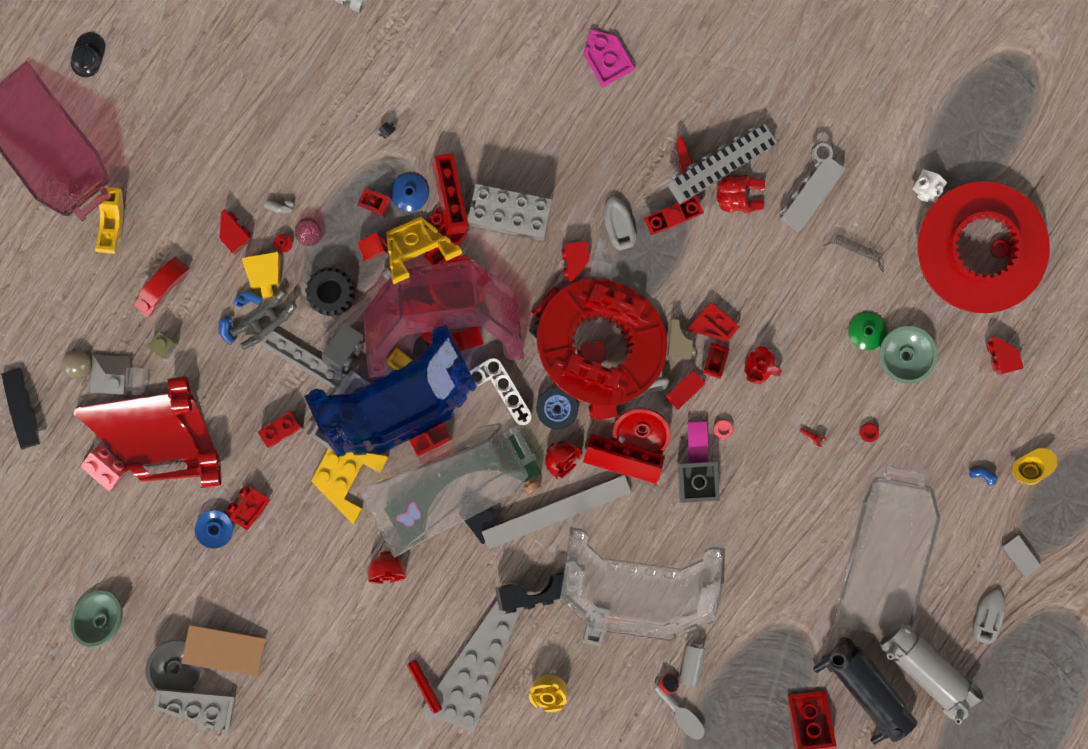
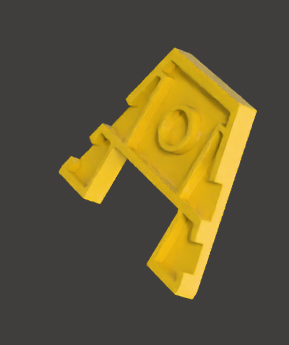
[386,217,462,284]
[311,448,389,524]

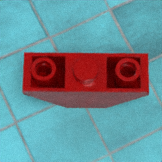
[644,195,704,235]

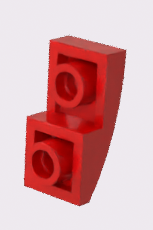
[426,207,468,246]

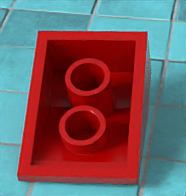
[787,691,837,749]

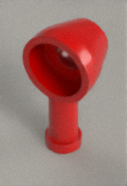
[531,286,560,318]

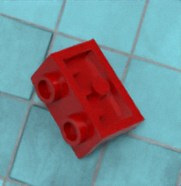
[226,483,271,531]

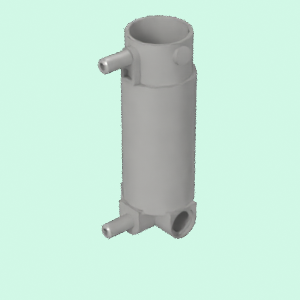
[880,621,984,724]

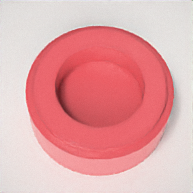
[714,420,733,439]

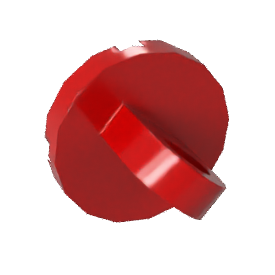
[744,346,782,384]

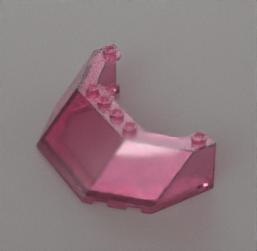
[364,260,524,378]

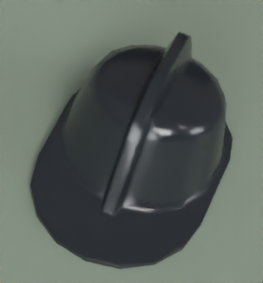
[70,32,105,78]

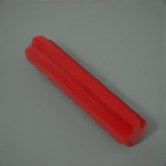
[407,660,442,714]

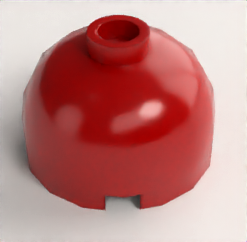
[545,441,583,479]
[367,551,406,584]

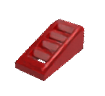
[676,136,693,174]

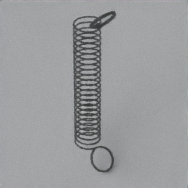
[823,234,884,272]

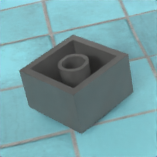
[322,323,364,375]
[677,461,720,503]

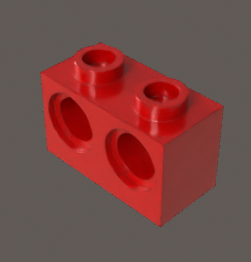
[258,411,303,448]

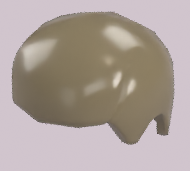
[62,350,92,379]

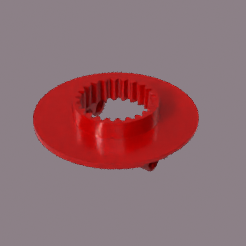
[917,182,1050,314]
[537,279,667,406]

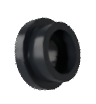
[378,122,396,139]

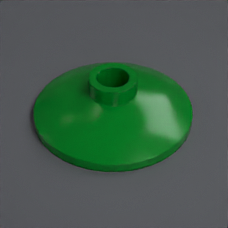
[848,312,887,351]

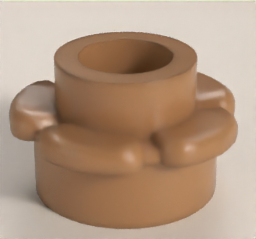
[523,478,541,495]

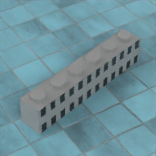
[667,124,777,204]

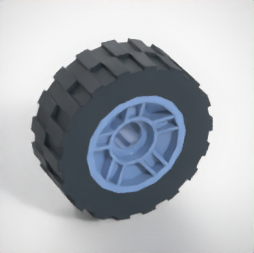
[536,387,578,430]

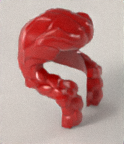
[716,175,765,214]

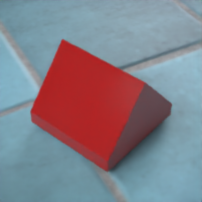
[423,247,444,267]

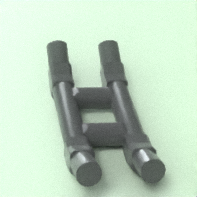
[230,289,297,350]

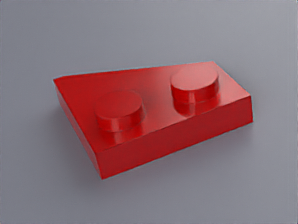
[687,302,740,341]

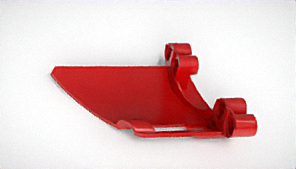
[73,376,222,488]

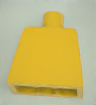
[242,252,281,298]

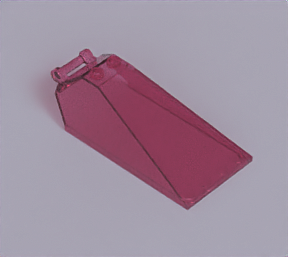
[0,61,112,222]

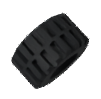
[305,267,356,316]

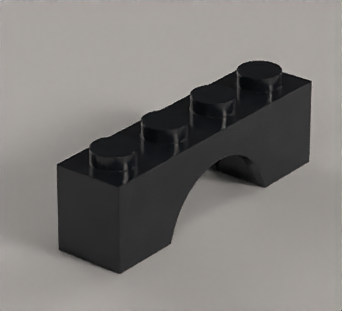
[495,571,577,614]

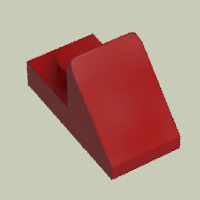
[701,342,730,379]

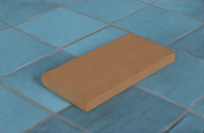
[181,624,266,677]

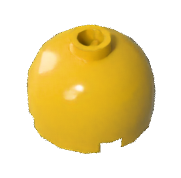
[529,674,568,712]

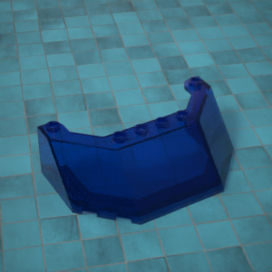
[304,325,477,457]

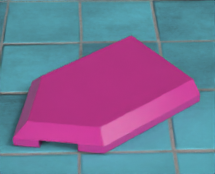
[584,29,636,88]

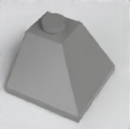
[90,354,131,395]

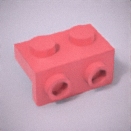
[81,445,129,492]

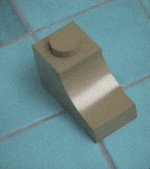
[667,319,696,360]

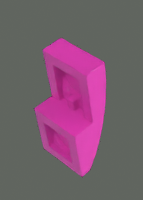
[687,420,708,462]

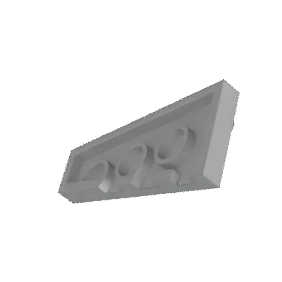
[153,688,234,735]

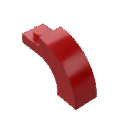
[134,256,190,318]

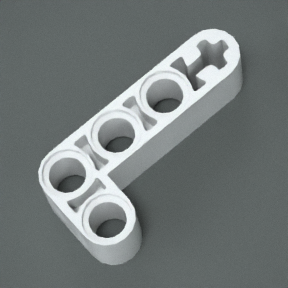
[468,358,532,425]

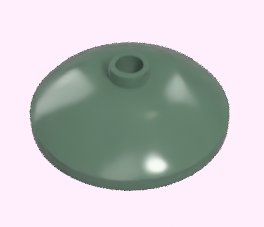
[879,326,938,384]
[71,590,123,648]

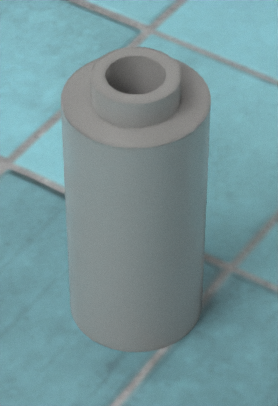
[679,642,706,687]

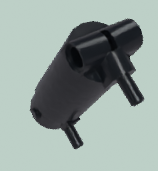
[813,637,918,745]

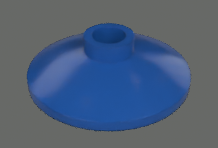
[391,174,429,212]
[194,510,233,549]

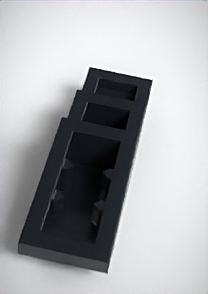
[1,368,40,450]

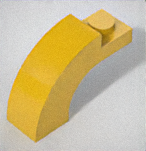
[95,187,123,254]

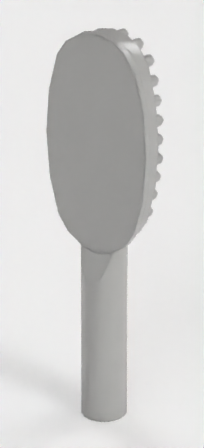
[654,684,705,740]

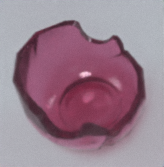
[295,216,325,246]

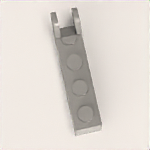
[780,143,845,233]

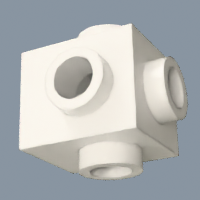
[913,169,947,202]

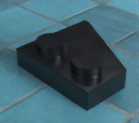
[457,494,500,544]

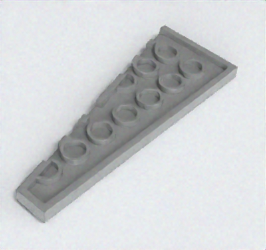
[421,581,528,733]

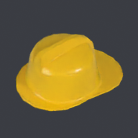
[1012,448,1058,485]

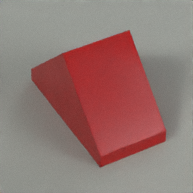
[357,188,392,218]

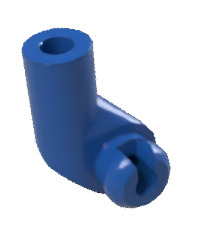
[234,290,263,307]
[218,316,236,345]
[969,467,997,486]

